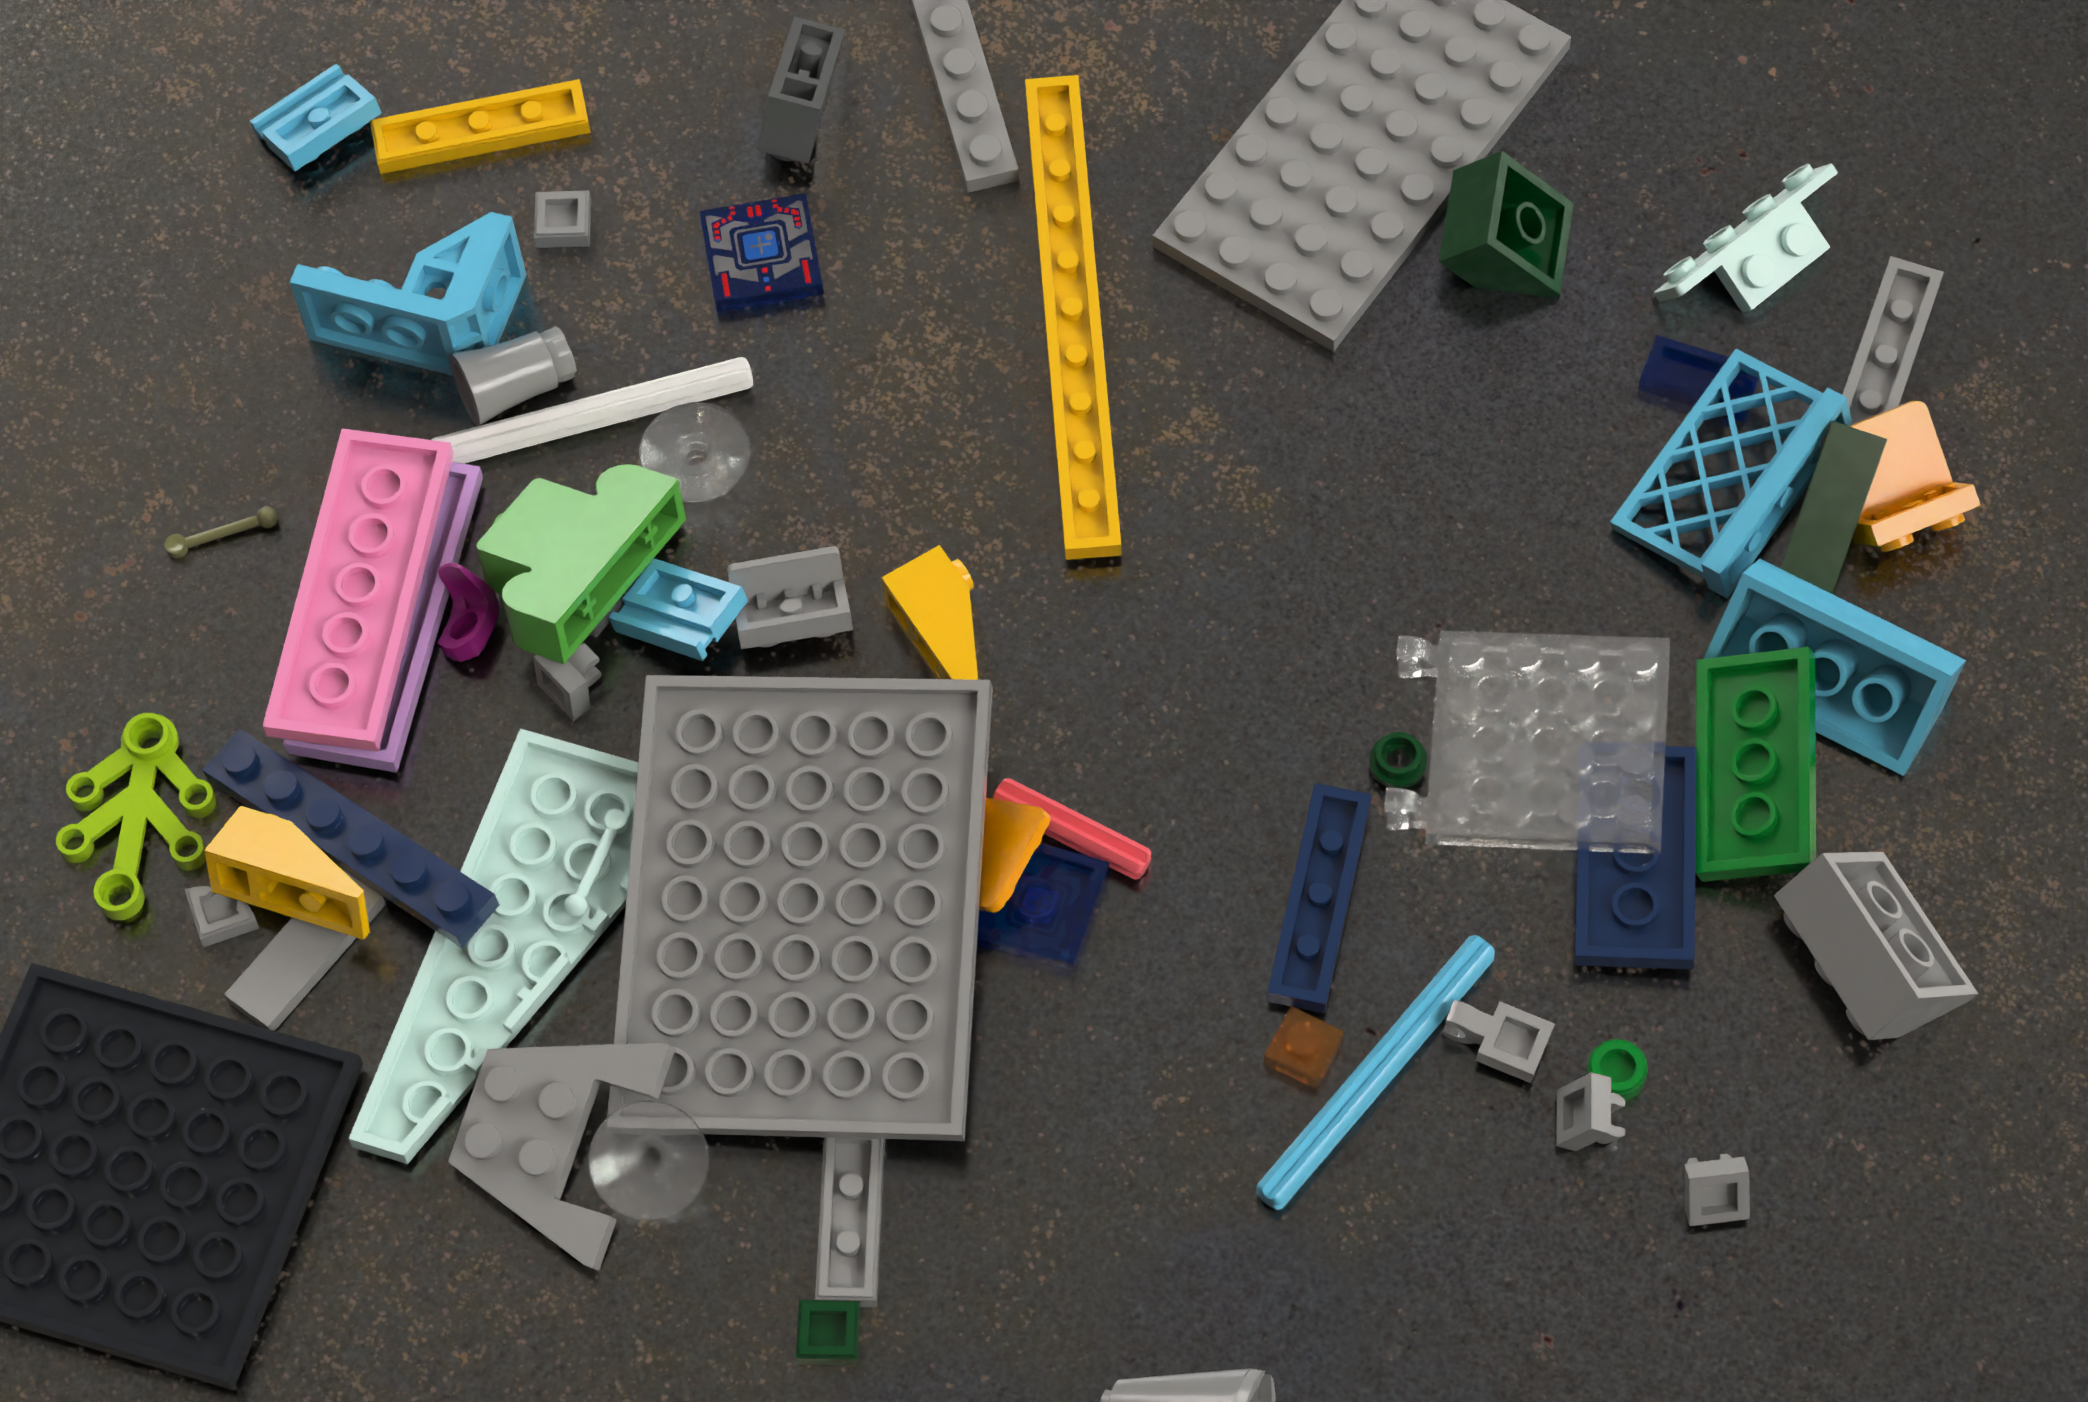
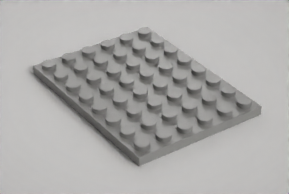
[606,675,993,1141]

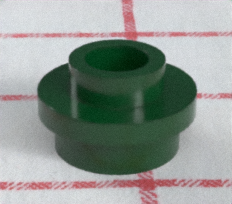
[1369,732,1427,789]

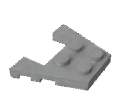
[448,1042,675,1271]

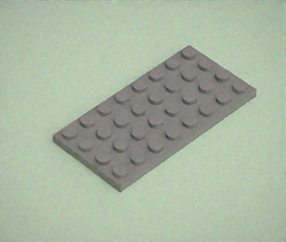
[1152,0,1571,352]

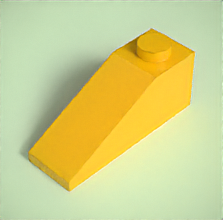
[881,545,978,680]
[204,806,370,940]

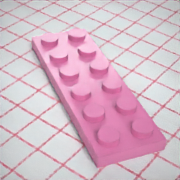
[262,429,454,752]

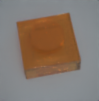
[1264,1006,1344,1089]

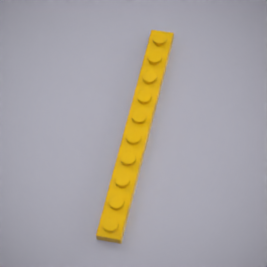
[1025,75,1122,560]

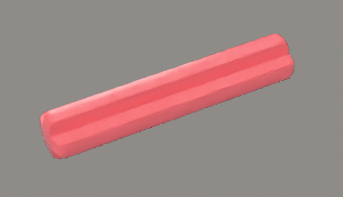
[993,778,1151,879]

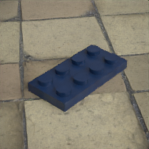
[1575,744,1697,969]

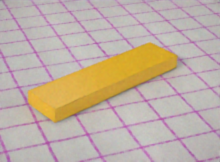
[370,79,591,174]

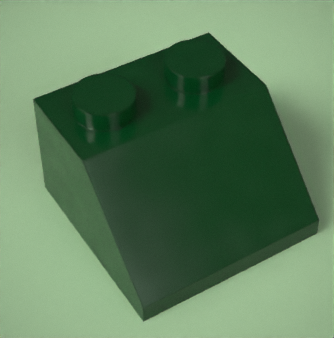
[1438,151,1574,298]

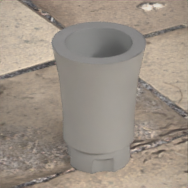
[449,327,577,426]

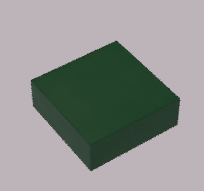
[796,1300,861,1366]

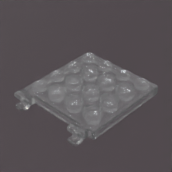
[1385,630,1670,854]

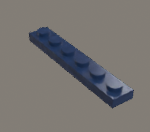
[202,728,500,948]

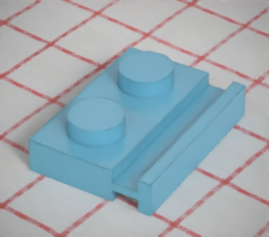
[250,64,382,171]
[608,559,748,661]

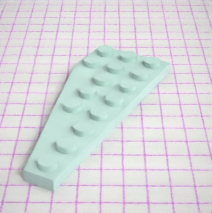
[349,728,638,1164]

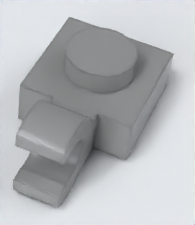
[1442,1000,1555,1083]

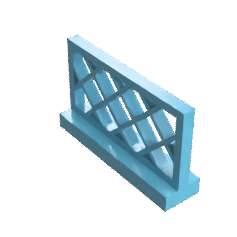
[1610,349,1853,598]

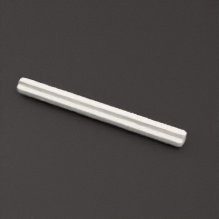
[431,357,753,464]

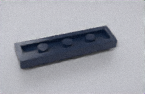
[1267,783,1372,1013]

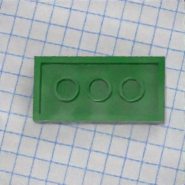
[1695,647,1816,882]

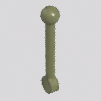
[164,506,278,559]

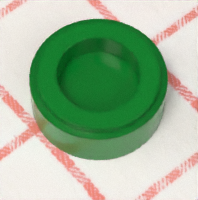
[1586,1039,1648,1101]

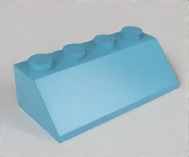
[1703,559,1966,776]

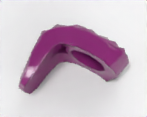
[437,563,499,662]

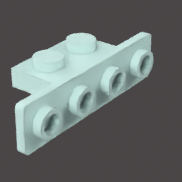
[1654,163,1838,312]

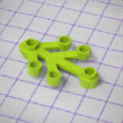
[56,713,217,920]

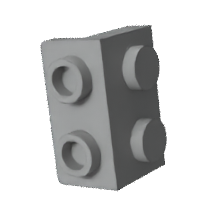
[727,546,853,649]

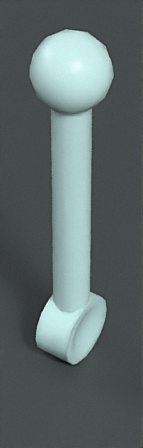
[564,809,628,917]

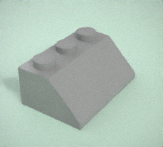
[1774,852,1978,1040]

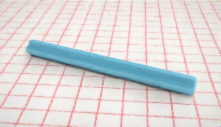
[1256,935,1495,1210]

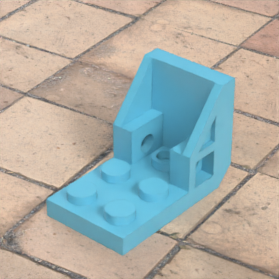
[290,212,527,376]

